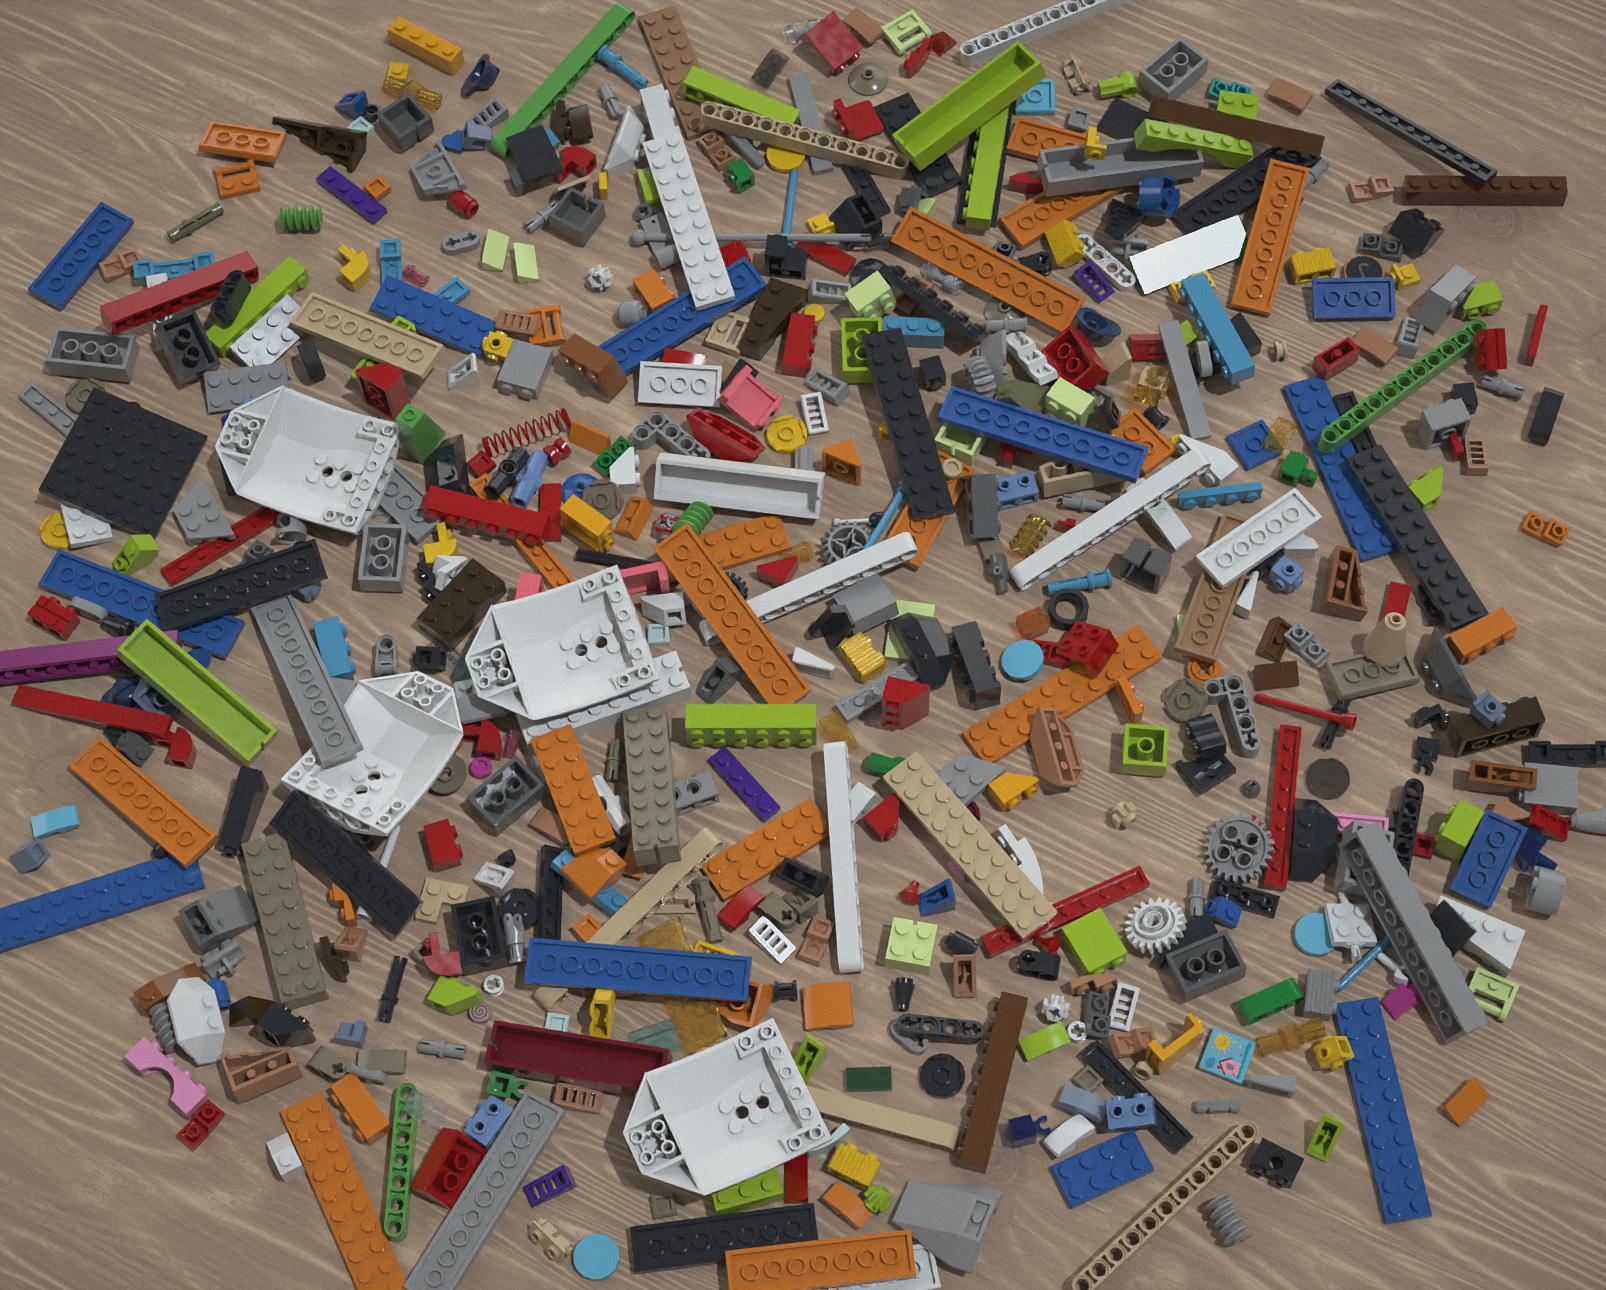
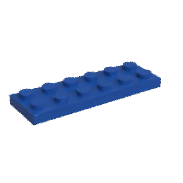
[28,202,134,310]
[370,275,496,359]

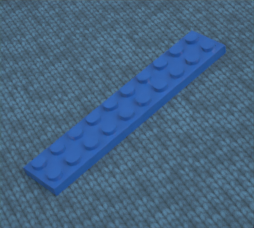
[589,257,767,393]
[1283,375,1400,563]
[937,386,1149,484]
[38,549,245,660]
[0,854,206,954]
[524,938,752,1003]
[1335,997,1432,1225]

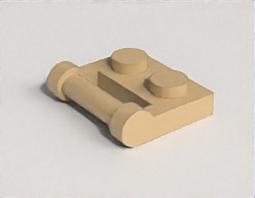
[705,312,751,357]

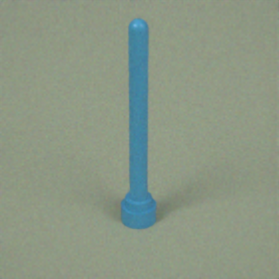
[783,169,798,248]
[862,480,906,550]
[1338,935,1391,991]

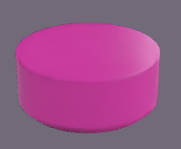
[470,757,493,779]

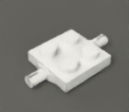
[1324,891,1377,961]

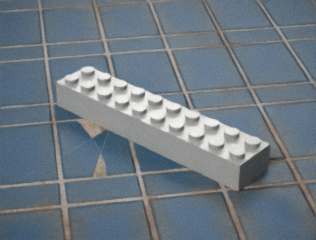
[1338,822,1488,1044]

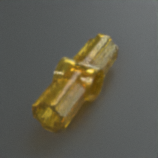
[382,76,442,111]
[1255,1017,1327,1057]

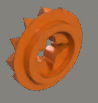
[1187,658,1222,685]

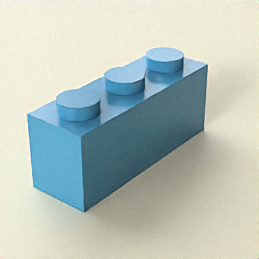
[883,316,945,349]
[313,616,357,681]

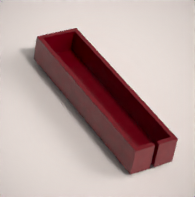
[484,1020,673,1096]

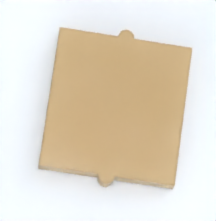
[554,175,591,195]

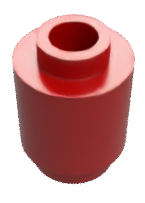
[449,190,479,217]

